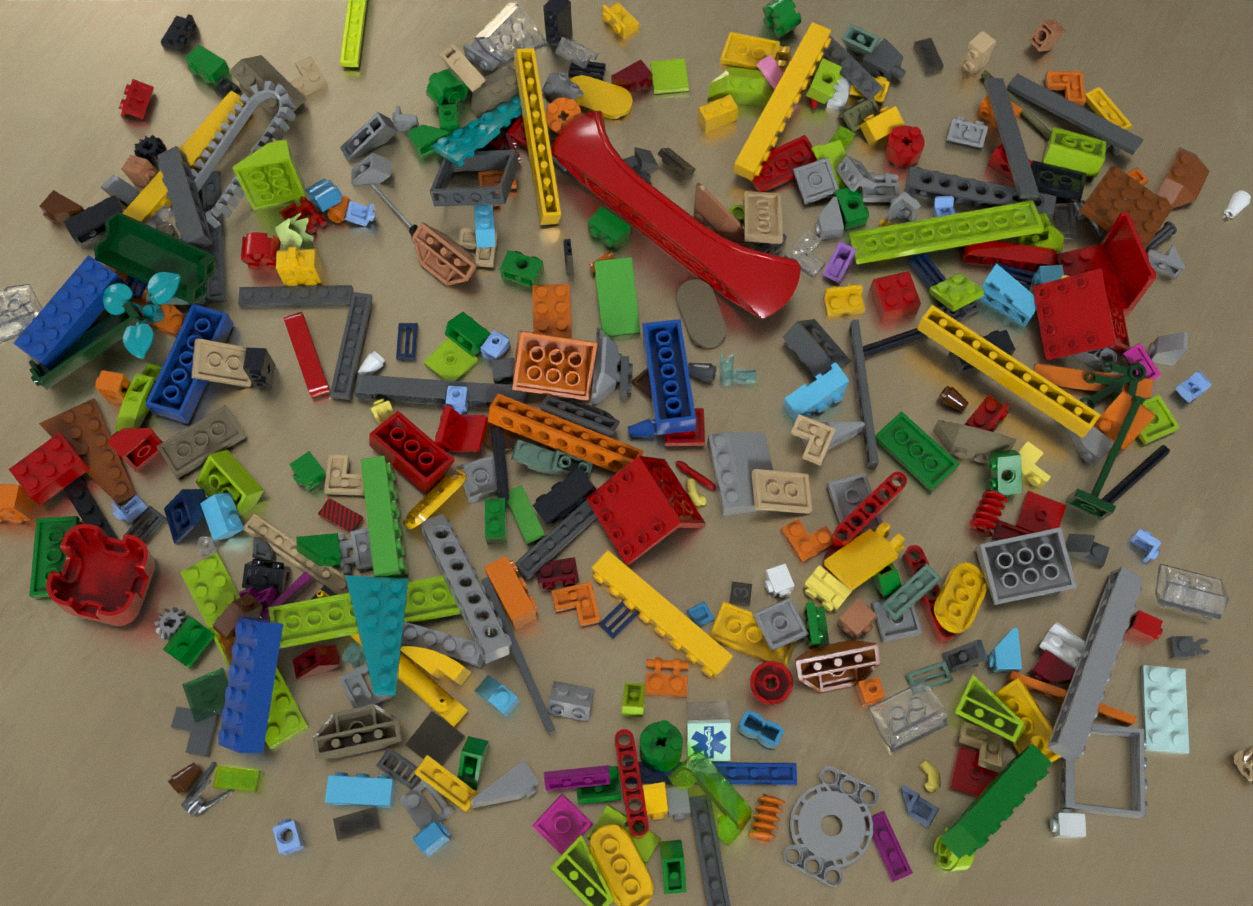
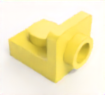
[371,399,394,426]

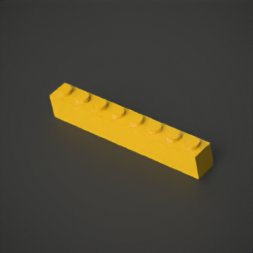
[591,550,733,679]

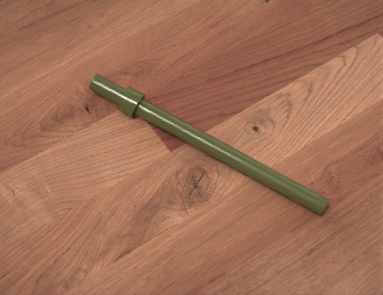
[981,70,1051,139]

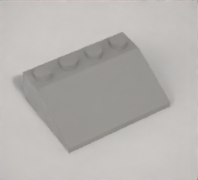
[707,432,773,517]
[976,527,1077,605]

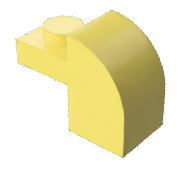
[1018,441,1051,489]

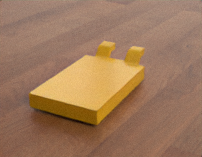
[720,32,791,73]
[824,521,905,591]

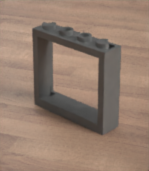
[430,150,519,206]

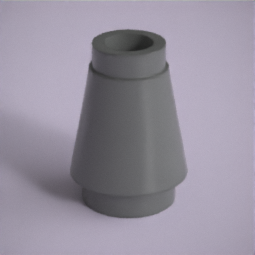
[688,363,717,382]

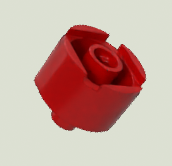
[885,126,925,169]
[241,232,281,270]
[750,661,794,704]

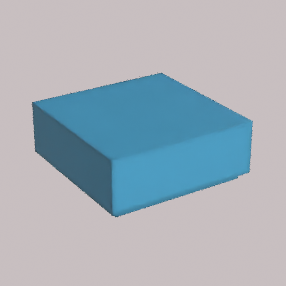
[686,601,714,628]

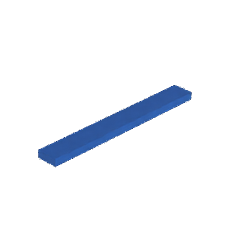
[625,761,797,786]

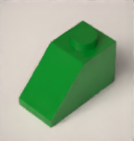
[407,125,449,158]
[296,533,341,567]
[871,563,902,597]
[457,736,489,790]
[660,840,686,894]

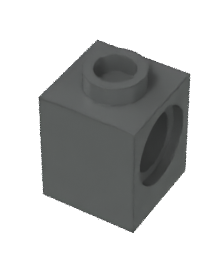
[491,358,515,385]

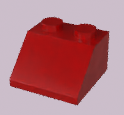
[107,428,163,471]

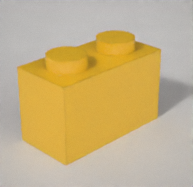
[697,95,738,133]
[859,106,905,145]

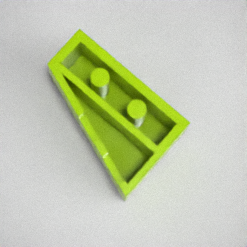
[955,675,1026,744]
[550,835,614,906]

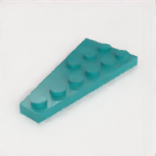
[432,95,522,167]
[345,575,408,696]

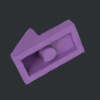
[823,241,857,283]

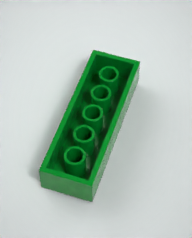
[939,743,1052,859]

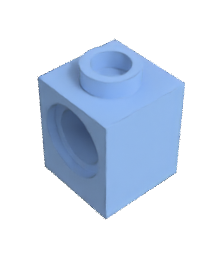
[273,819,305,855]

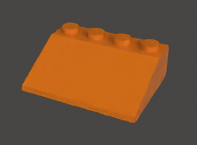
[512,330,598,401]

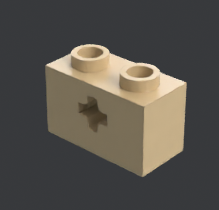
[961,31,996,75]

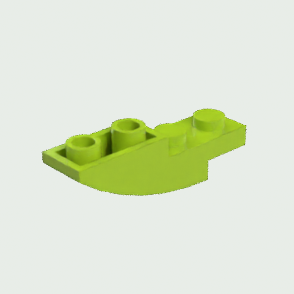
[115,364,162,432]

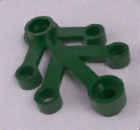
[1079,361,1146,409]

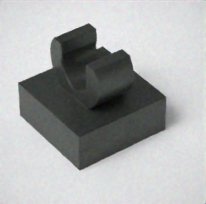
[214,78,241,99]

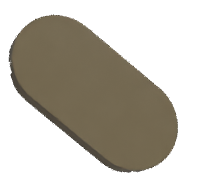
[676,279,726,348]

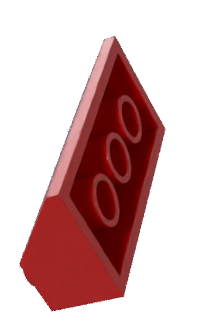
[369,411,455,495]

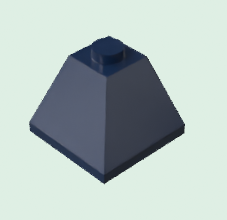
[164,489,208,544]

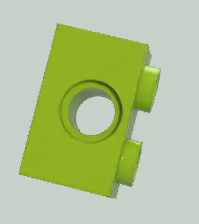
[806,58,842,104]

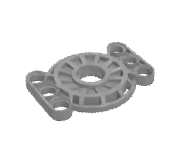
[783,766,879,887]

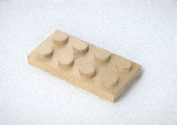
[744,191,783,244]

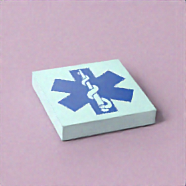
[687,719,731,762]

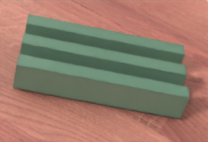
[905,661,953,695]

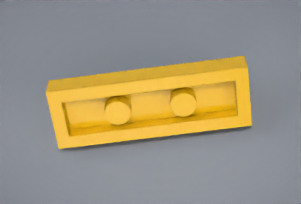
[1085,87,1132,131]
[414,755,479,812]

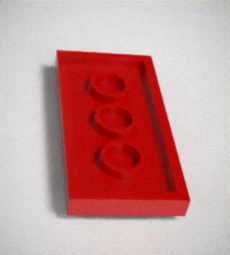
[751,135,817,192]

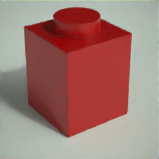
[1126,610,1163,644]

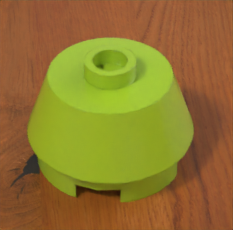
[933,827,975,872]

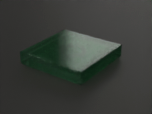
[182,667,228,723]

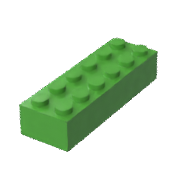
[360,455,408,578]

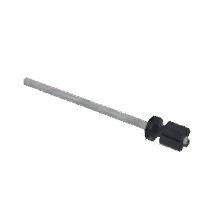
[370,183,418,235]

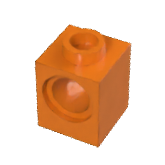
[855,676,886,707]

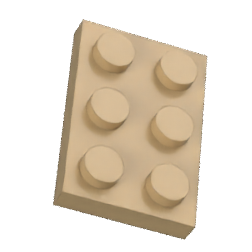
[191,339,251,387]
[751,469,812,514]

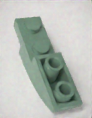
[511,439,593,478]

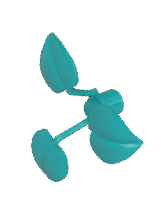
[103,272,181,359]

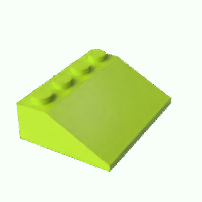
[233,139,307,210]

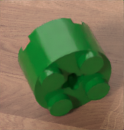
[762,0,802,38]
[426,68,468,107]
[640,720,683,772]

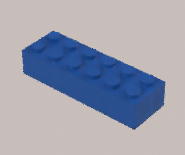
[13,255,125,371]
[145,304,234,424]
[642,319,696,435]
[218,617,283,753]

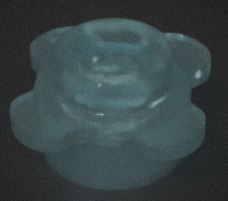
[342,643,365,668]

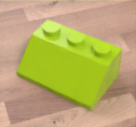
[1043,127,1106,177]
[195,450,264,517]

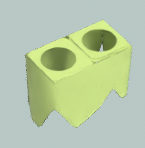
[275,213,316,250]

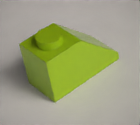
[1018,225,1064,254]

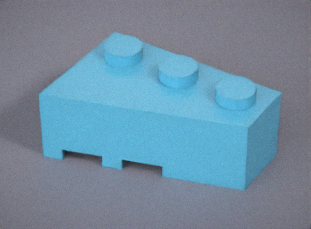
[979,263,1037,327]
[783,362,849,422]

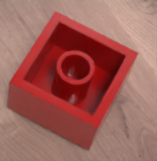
[869,271,921,322]

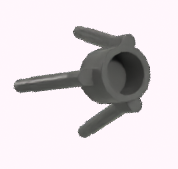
[1068,200,1103,238]
[181,762,234,816]

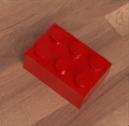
[8,432,91,505]

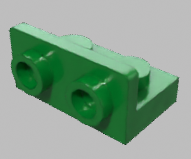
[804,602,829,649]
[162,616,215,668]

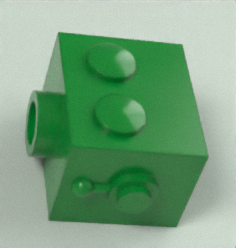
[438,104,460,135]
[289,451,326,491]

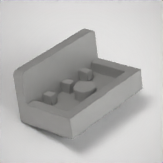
[541,72,584,101]
[886,192,921,223]
[548,681,595,721]

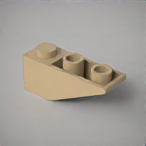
[439,43,486,92]

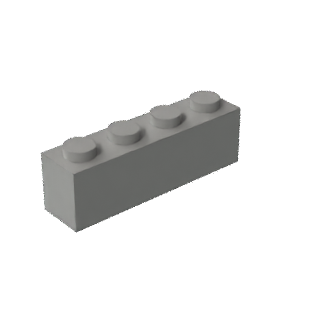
[402,622,484,668]

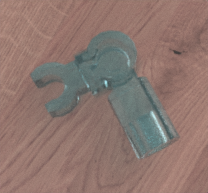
[720,354,756,385]

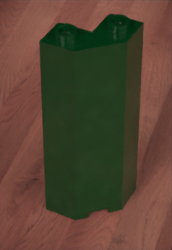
[94,212,216,305]
[28,300,144,390]

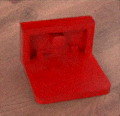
[435,406,488,452]

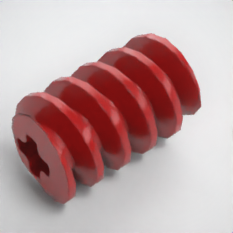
[969,491,1008,537]

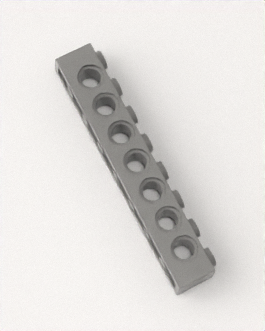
[421,514,512,664]

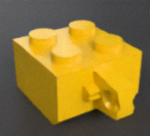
[276,247,323,286]

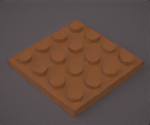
[1079,164,1173,250]

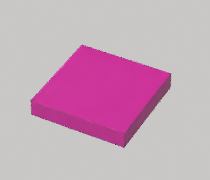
[532,794,593,855]

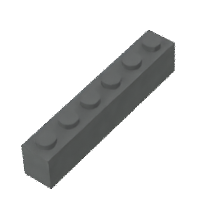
[157,146,213,249]

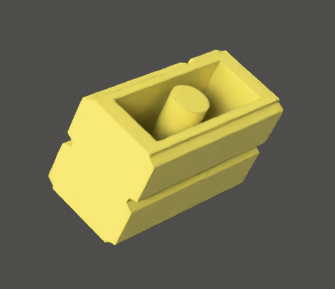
[803,565,852,613]

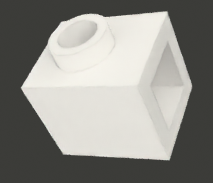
[765,564,795,598]
[1050,809,1086,838]

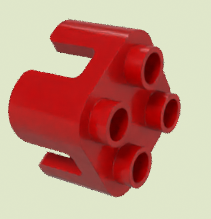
[46,524,155,626]

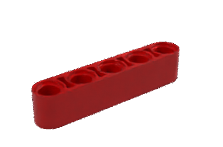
[963,241,1056,272]
[284,311,330,398]
[831,471,907,548]
[902,545,957,643]
[615,729,649,839]

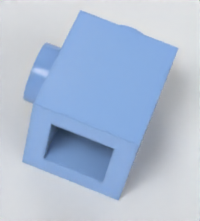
[480,330,511,361]

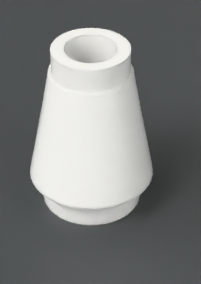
[1224,190,1251,218]
[357,351,385,375]

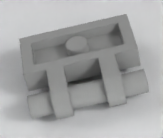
[861,172,899,202]
[338,528,373,575]

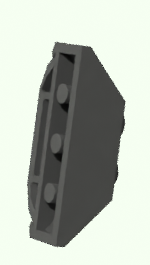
[540,395,620,436]

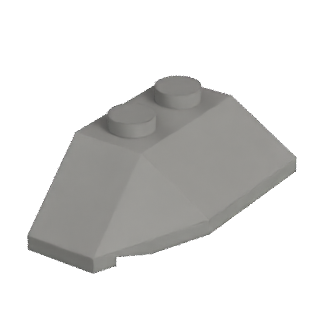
[592,328,622,406]

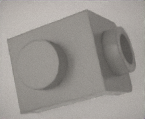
[392,106,419,132]

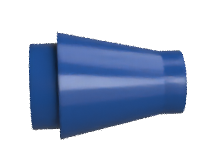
[628,418,656,438]

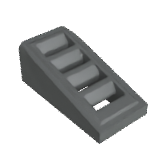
[376,748,420,790]

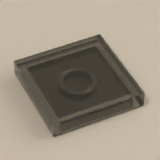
[405,711,465,766]

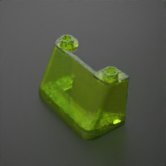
[666,752,752,847]

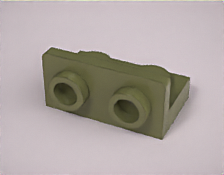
[838,97,880,133]

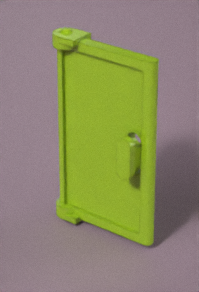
[811,140,860,199]
[587,804,661,866]

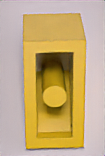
[643,782,668,820]

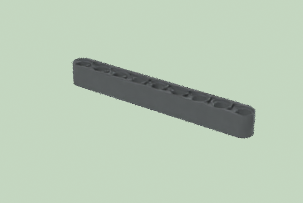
[354,375,527,408]

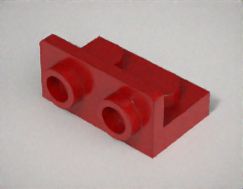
[119,79,154,119]
[965,395,1010,432]

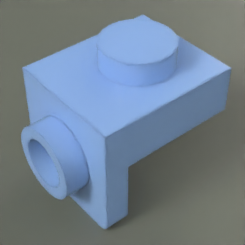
[933,195,956,217]
[344,201,375,227]
[1175,371,1212,403]
[446,386,468,415]
[111,494,148,524]
[1129,529,1161,563]

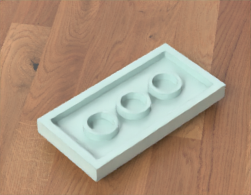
[1140,665,1189,754]

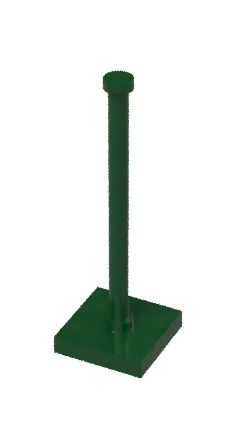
[1065,395,1145,520]

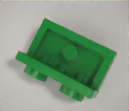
[577,766,621,804]

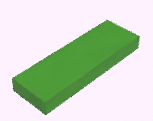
[507,485,545,544]

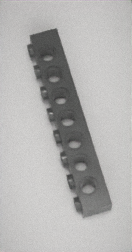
[904,167,1056,221]

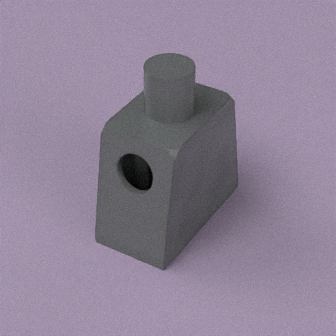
[862,38,906,80]

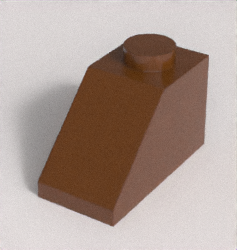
[39,190,84,224]
[213,594,263,640]

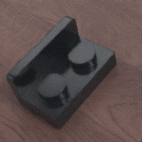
[161,14,197,52]
[242,559,290,594]

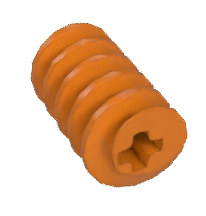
[748,794,785,844]

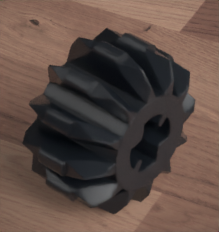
[134,135,167,166]

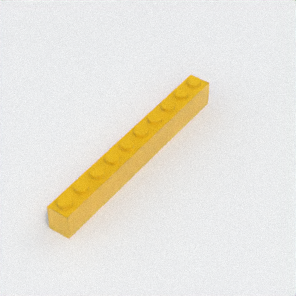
[733,22,832,181]
[514,48,561,225]
[122,91,245,226]
[917,305,1101,438]

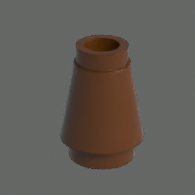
[938,385,969,412]
[167,762,202,794]

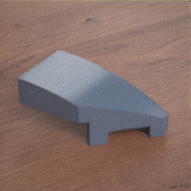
[902,785,939,828]

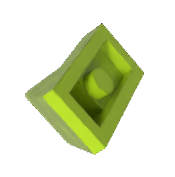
[622,682,645,717]

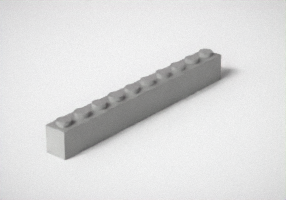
[1047,566,1143,761]

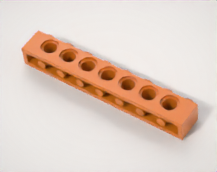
[488,393,644,473]

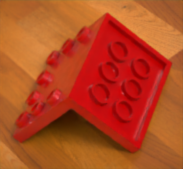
[1055,211,1156,312]
[1033,268,1130,361]
[586,456,706,565]

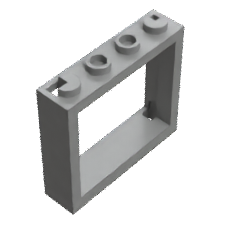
[1059,723,1148,819]

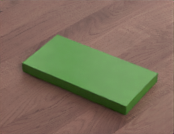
[594,257,640,336]

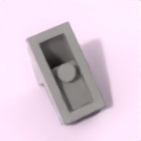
[1147,245,1185,278]

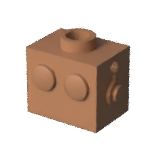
[1028,19,1066,52]
[121,155,158,188]
[837,599,877,640]

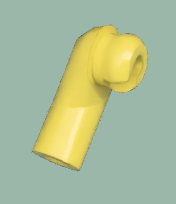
[686,479,706,507]
[920,759,941,793]

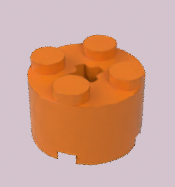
[546,98,582,136]

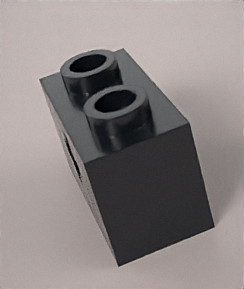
[243,347,275,387]

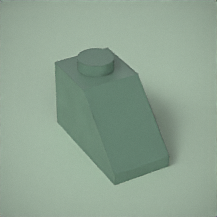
[841,24,881,55]

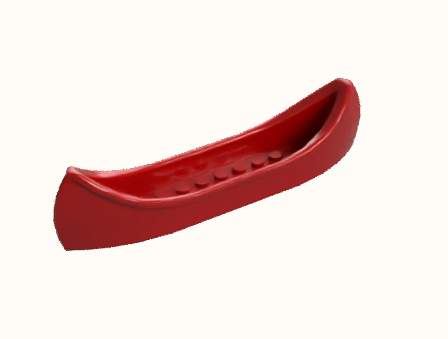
[551,110,801,319]

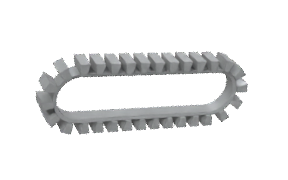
[191,81,296,228]

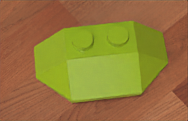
[708,67,774,107]

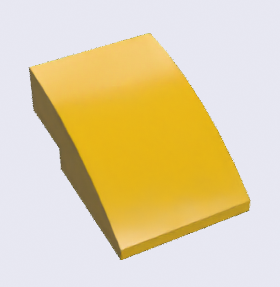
[401,646,472,686]

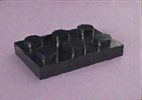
[1031,160,1087,201]

